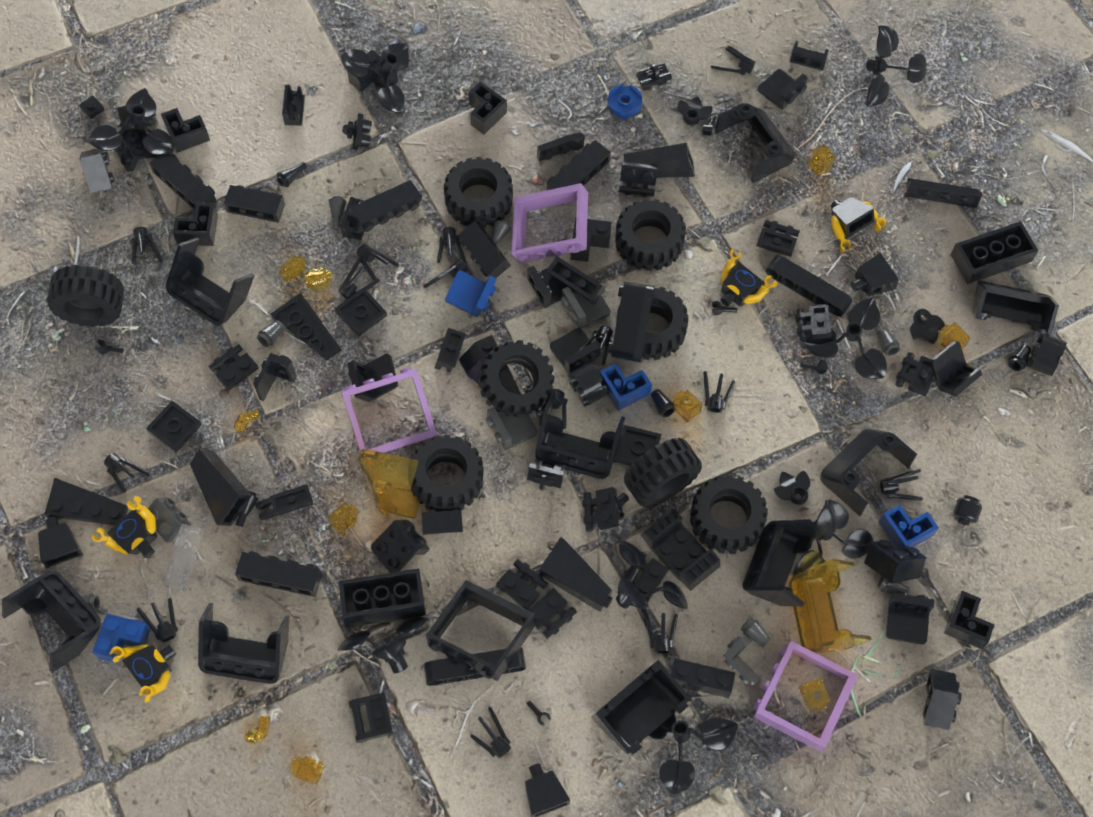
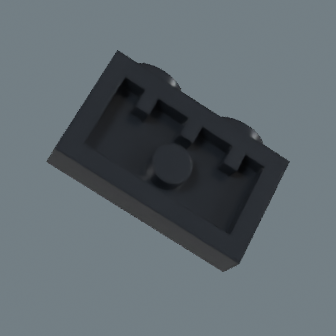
[527,265,575,308]

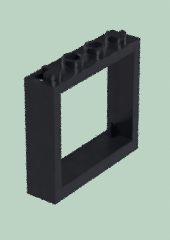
[426,580,536,681]

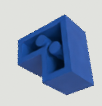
[599,363,652,411]
[879,505,939,550]
[92,613,151,664]

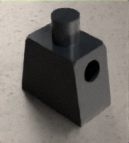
[850,253,899,296]
[38,517,84,568]
[525,763,570,817]

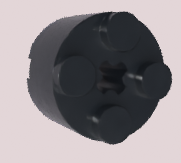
[1026,332,1067,376]
[567,361,609,407]

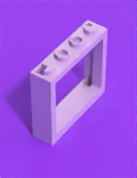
[512,183,588,263]
[342,367,437,460]
[753,641,859,752]

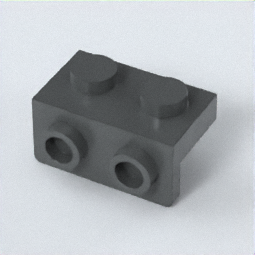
[148,498,191,543]

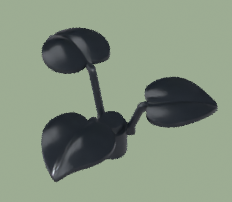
[866,25,927,107]
[341,43,409,113]
[88,88,174,155]
[804,297,887,379]
[793,499,874,580]
[616,541,688,609]
[338,617,429,674]
[648,713,738,795]

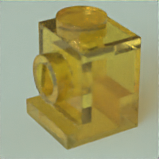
[807,144,836,176]
[673,389,703,423]
[327,502,360,537]
[798,677,831,712]
[290,756,325,786]

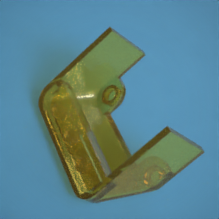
[358,449,420,519]
[789,559,871,654]

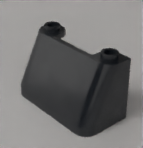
[591,660,691,755]

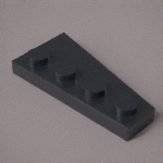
[270,293,342,361]
[45,478,128,525]

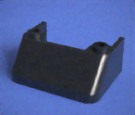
[715,103,795,183]
[166,238,255,326]
[972,280,1059,334]
[608,282,655,363]
[535,397,625,479]
[820,429,918,516]
[742,519,830,607]
[2,571,101,673]
[198,603,289,684]

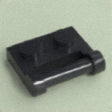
[348,692,393,743]

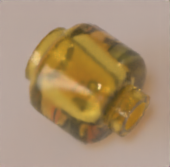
[304,266,332,292]

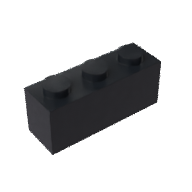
[224,185,285,223]
[458,221,511,278]
[547,256,605,305]
[671,658,736,699]

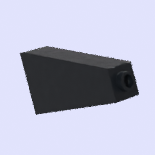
[621,142,695,178]
[190,449,252,526]
[539,537,613,612]

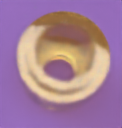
[279,255,306,282]

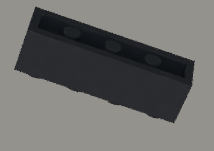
[546,140,611,206]
[149,153,216,210]
[347,180,422,234]
[235,551,322,597]

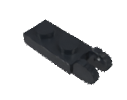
[537,132,585,162]
[255,485,314,520]

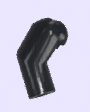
[617,492,629,520]

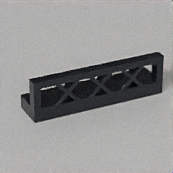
[905,178,982,208]

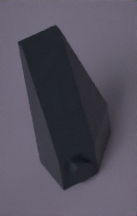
[459,335,521,394]

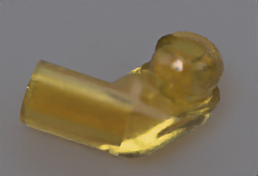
[234,410,259,432]
[244,716,270,744]

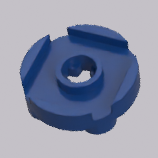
[607,85,642,119]

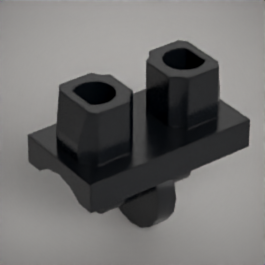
[636,63,672,91]
[342,113,372,150]
[527,459,564,491]

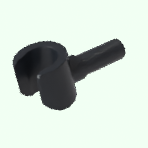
[702,115,716,136]
[712,301,737,316]
[95,340,124,354]
[800,360,828,374]
[527,701,551,726]

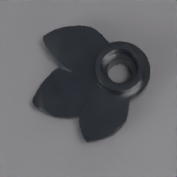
[677,96,713,125]
[910,309,946,344]
[774,471,811,505]

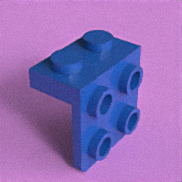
[445,270,496,317]

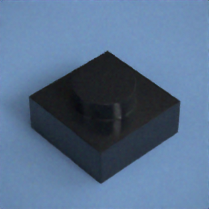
[79,95,105,119]

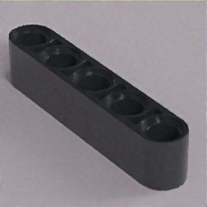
[765,255,852,317]
[424,647,526,686]

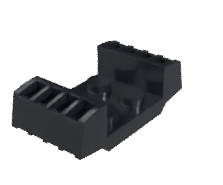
[641,508,720,591]

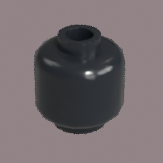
[953,495,982,526]

